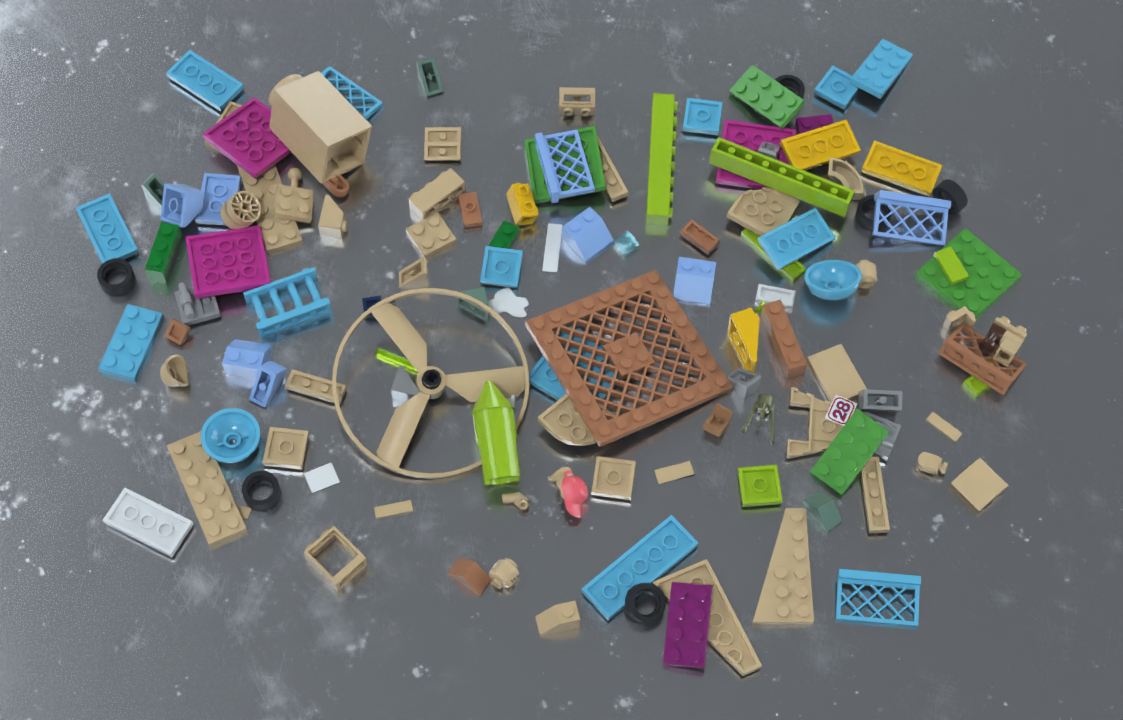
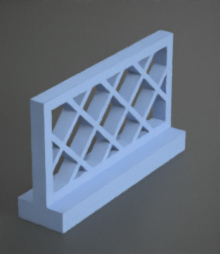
[535,130,595,203]
[872,190,951,246]

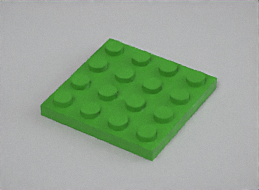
[524,126,606,204]
[915,228,1022,319]

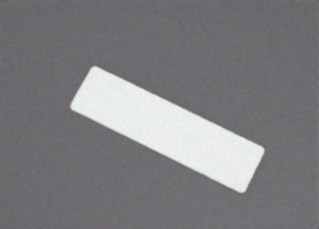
[542,223,563,272]

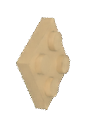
[406,212,457,258]
[263,427,309,470]
[591,456,636,500]

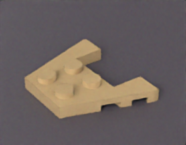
[786,387,843,459]

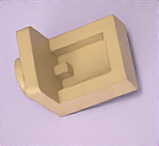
[943,306,976,331]

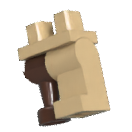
[979,316,1027,367]

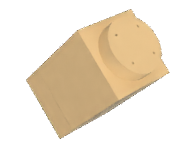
[268,71,372,184]

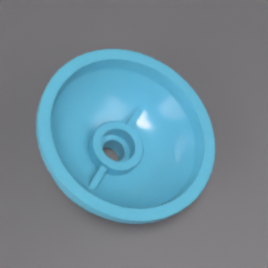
[804,260,862,300]
[201,408,261,463]

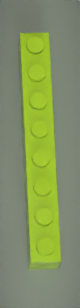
[646,93,678,226]
[709,137,855,217]

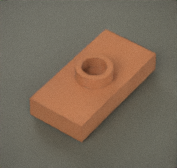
[458,192,483,228]
[680,219,720,255]

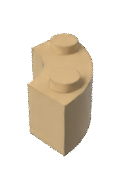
[828,158,866,200]

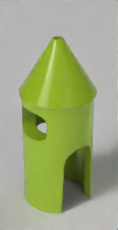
[471,381,520,485]

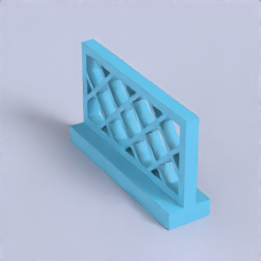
[321,66,383,119]
[835,569,921,627]

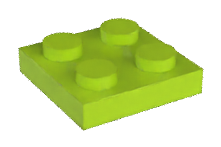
[737,465,783,507]

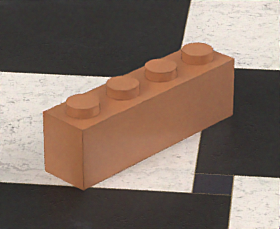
[760,299,807,380]

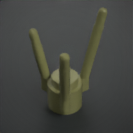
[742,394,776,443]

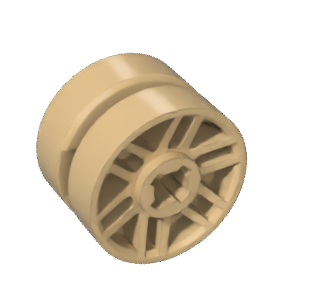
[220,191,261,230]

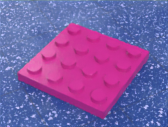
[203,97,291,179]
[716,120,796,189]
[186,225,271,299]

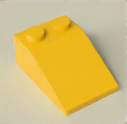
[727,307,760,372]

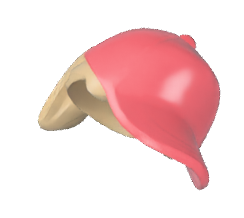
[548,467,589,518]

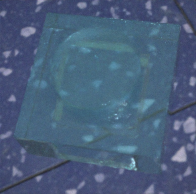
[613,231,639,256]

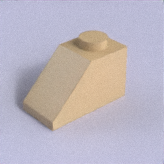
[318,195,348,238]
[535,601,580,637]

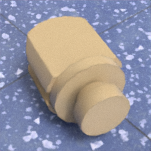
[917,452,948,475]

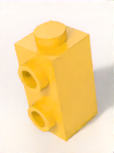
[506,183,539,226]

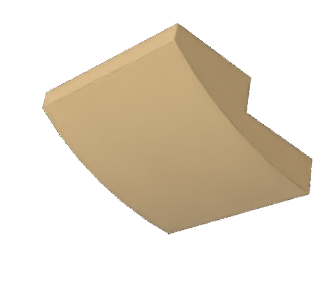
[424,127,461,161]
[951,458,1009,512]

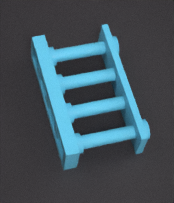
[243,267,332,338]

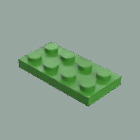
[729,65,805,130]
[810,408,890,496]

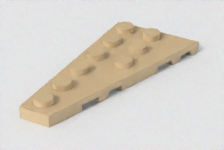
[752,508,814,625]
[652,559,762,676]

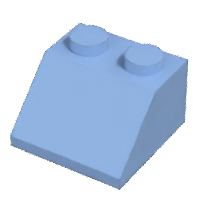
[160,183,205,228]
[562,207,614,262]
[673,257,716,305]
[222,339,272,379]

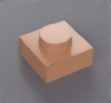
[164,319,191,345]

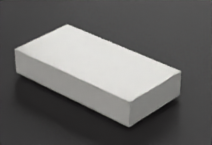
[755,284,796,310]

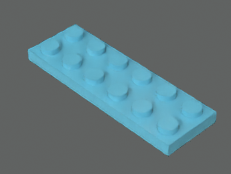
[581,515,699,621]

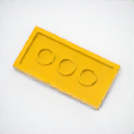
[780,119,861,171]
[861,140,943,197]

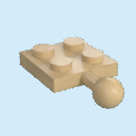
[274,168,313,223]

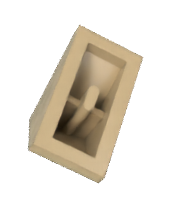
[399,257,429,289]

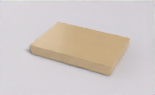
[807,344,867,402]

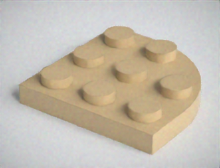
[726,187,800,236]
[537,394,612,446]

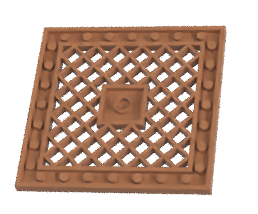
[525,270,733,447]

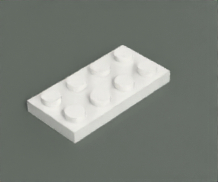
[103,488,194,557]

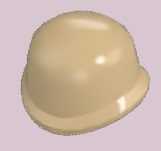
[160,354,189,387]

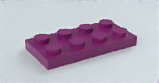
[663,582,713,669]

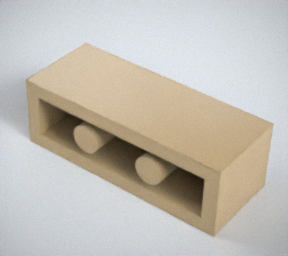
[409,168,466,220]

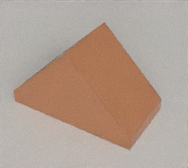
[447,557,492,596]

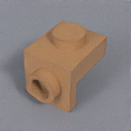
[702,403,733,437]

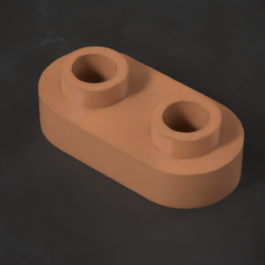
[323,174,349,197]

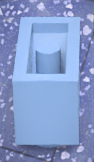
[249,360,287,408]

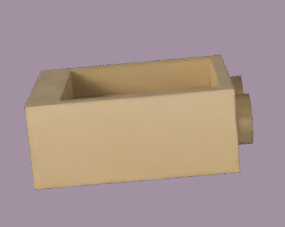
[304,526,368,592]

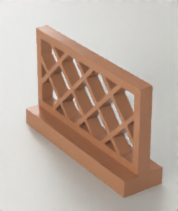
[938,323,1027,395]

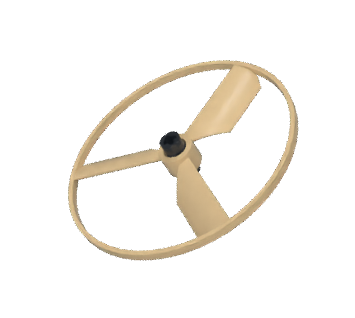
[332,288,529,479]

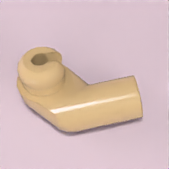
[502,492,530,510]

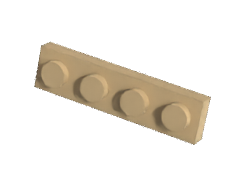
[597,136,629,202]
[860,457,890,534]

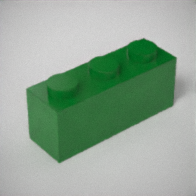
[144,222,183,284]

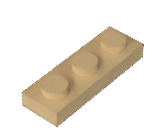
[285,369,347,405]

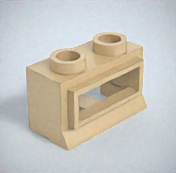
[559,87,595,117]

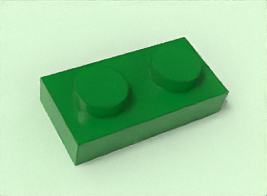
[488,220,520,249]

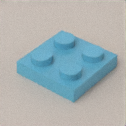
[814,65,860,110]
[683,98,723,135]
[480,246,523,288]

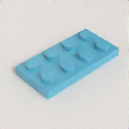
[849,38,913,99]
[166,50,244,112]
[76,193,139,264]
[757,208,836,271]
[98,304,164,382]

